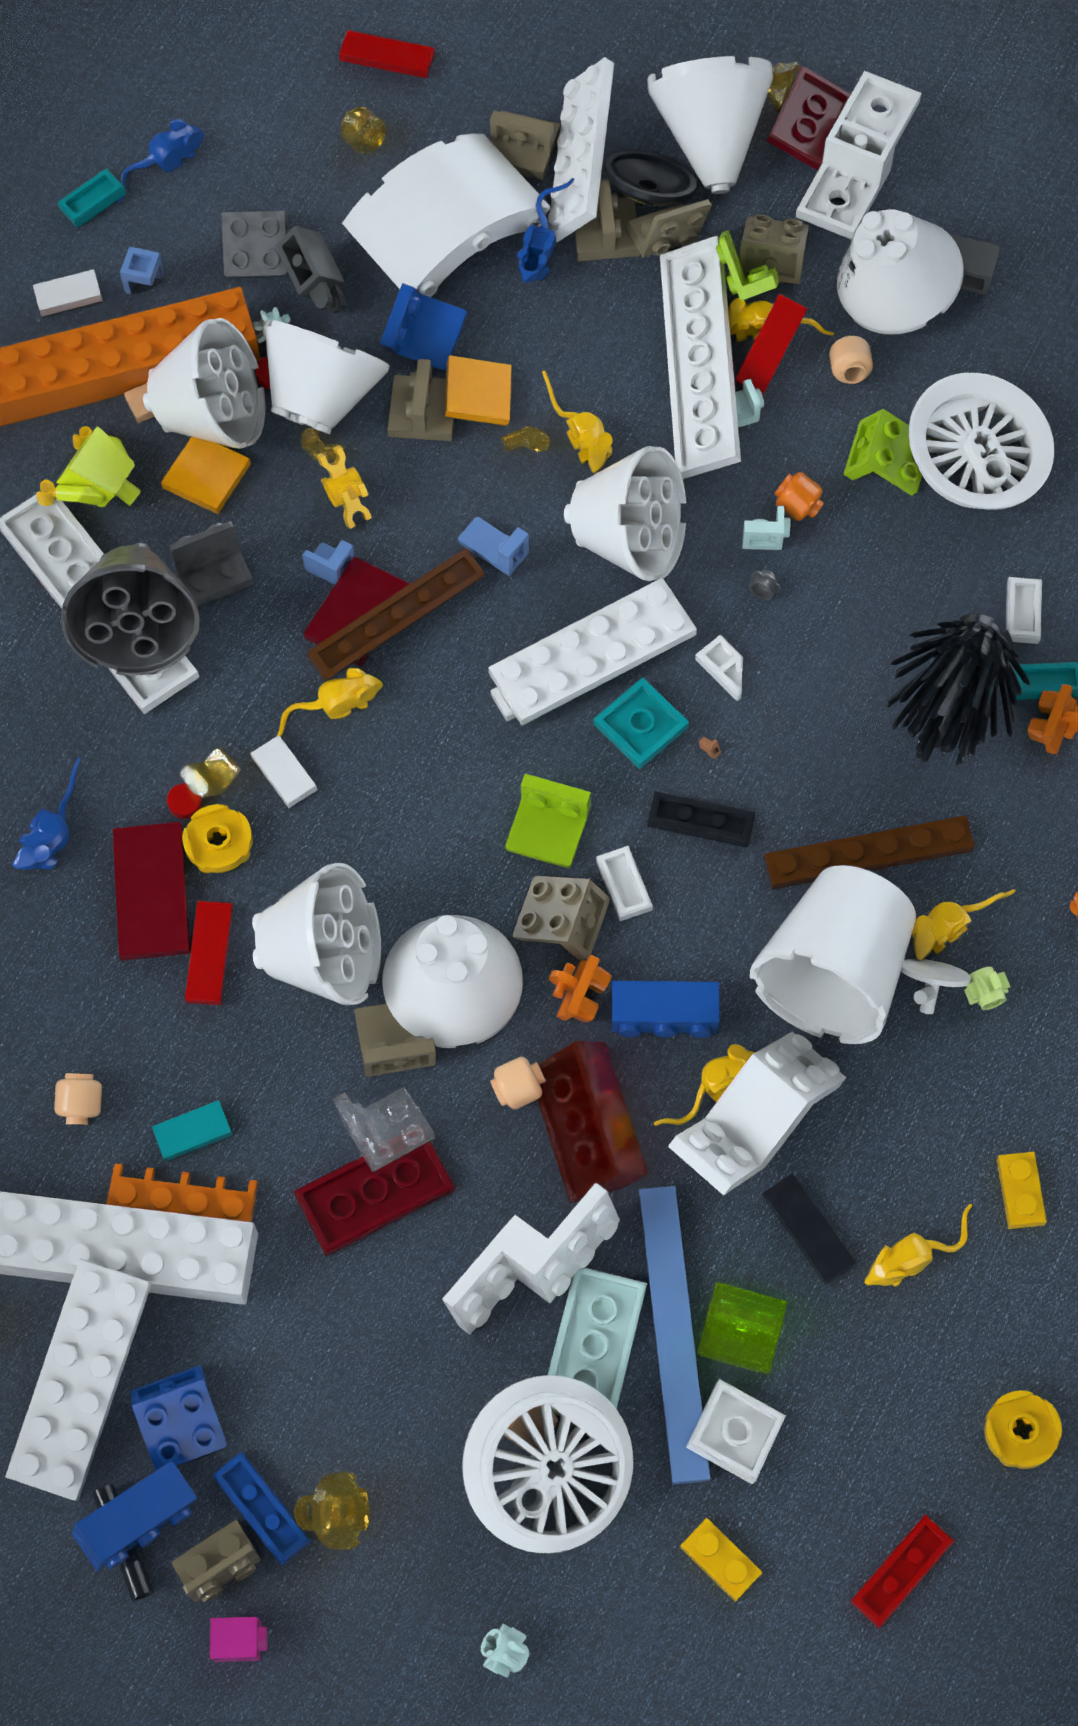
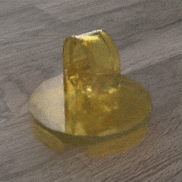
[294,1471,370,1551]

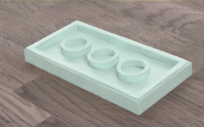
[548,1267,647,1416]

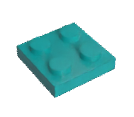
[593,677,689,770]

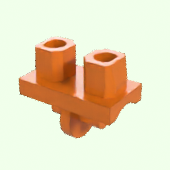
[1027,684,1078,755]
[549,955,612,1023]

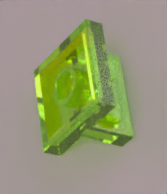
[697,1282,788,1375]

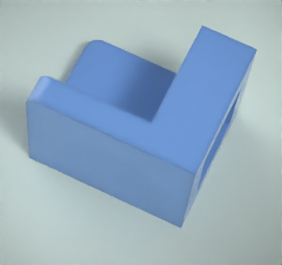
[120,246,164,294]
[302,540,355,585]

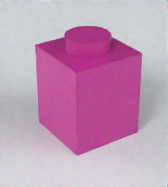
[210,1617,268,1662]

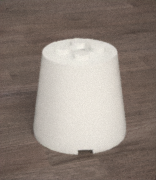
[750,865,916,1044]

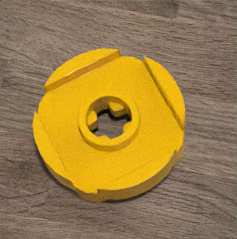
[182,804,253,873]
[984,1390,1062,1469]

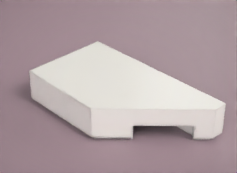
[695,635,743,701]

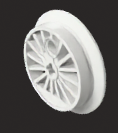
[909,373,1054,510]
[462,1375,633,1553]

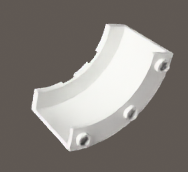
[342,134,551,297]

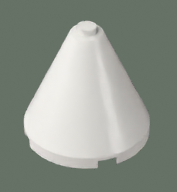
[648,56,773,194]

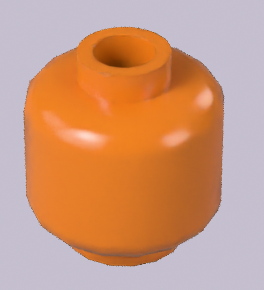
[774,472,824,521]

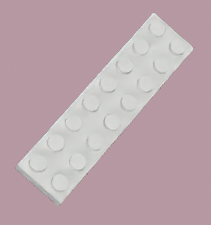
[660,236,741,479]
[0,495,199,714]

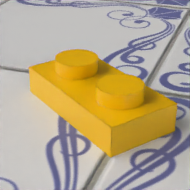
[997,1152,1047,1229]
[680,1518,762,1602]

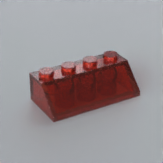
[537,1041,648,1203]

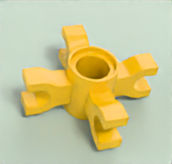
[316,445,372,529]

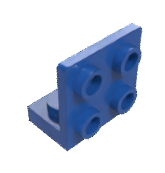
[380,283,467,371]
[130,1365,227,1471]

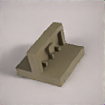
[490,110,560,180]
[574,180,640,261]
[387,359,455,441]

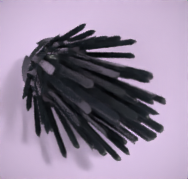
[886,614,1030,765]

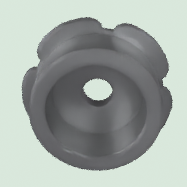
[748,570,781,600]

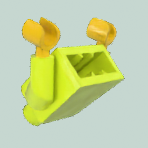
[36,426,141,507]

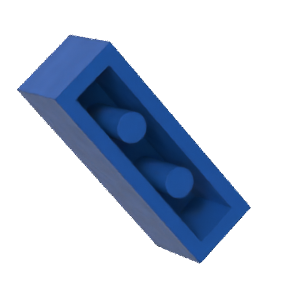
[612,981,719,1038]
[71,1461,197,1572]

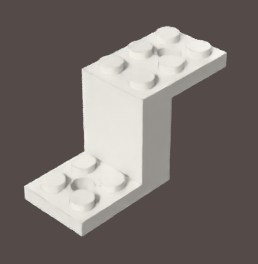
[668,1032,846,1195]

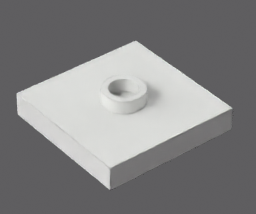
[686,1379,786,1484]

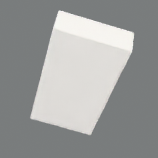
[33,269,103,317]
[1006,577,1042,644]
[251,735,317,808]
[596,846,653,921]

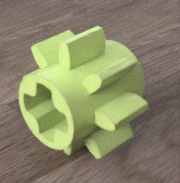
[964,967,1011,1010]

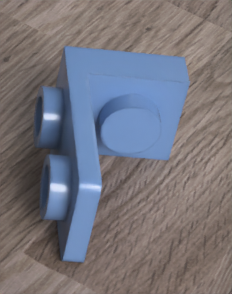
[458,517,529,576]

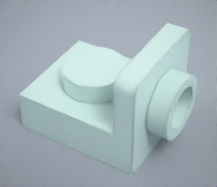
[735,379,764,427]
[742,506,790,550]

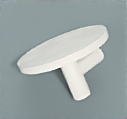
[901,959,971,1014]

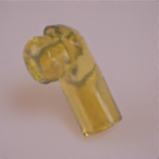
[501,426,550,452]
[301,428,345,461]

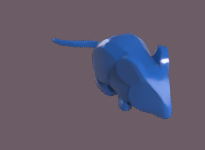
[117,119,205,203]
[517,178,574,282]
[12,757,81,870]

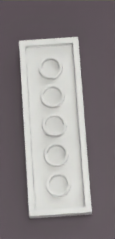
[547,57,614,243]
[488,577,697,726]
[5,1259,152,1501]

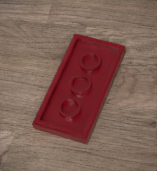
[112,821,190,961]
[293,1126,455,1257]

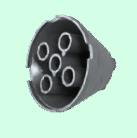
[61,543,200,676]

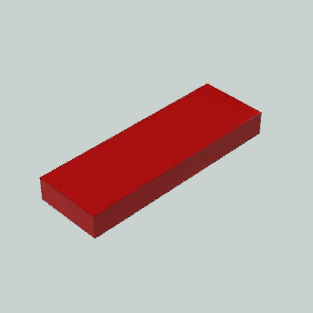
[339,30,435,78]
[734,294,808,395]
[185,901,233,1005]
[850,1514,954,1629]

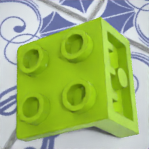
[716,230,780,301]
[843,409,932,495]
[505,774,591,868]

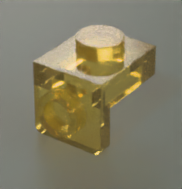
[767,61,800,114]
[179,748,241,798]

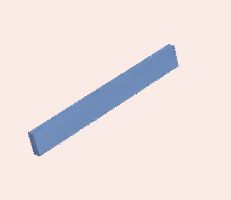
[639,1186,710,1485]

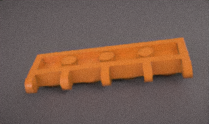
[106,1163,258,1222]

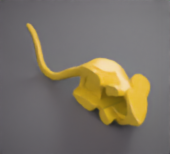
[728,298,834,341]
[542,370,613,473]
[276,668,383,737]
[912,889,1015,961]
[654,1044,755,1126]
[864,1204,972,1287]

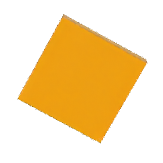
[444,355,511,426]
[161,437,251,514]

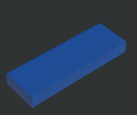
[212,1451,312,1566]

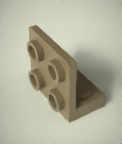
[626,199,712,258]
[739,215,809,284]
[513,876,610,960]
[354,1004,436,1077]
[171,1520,261,1603]

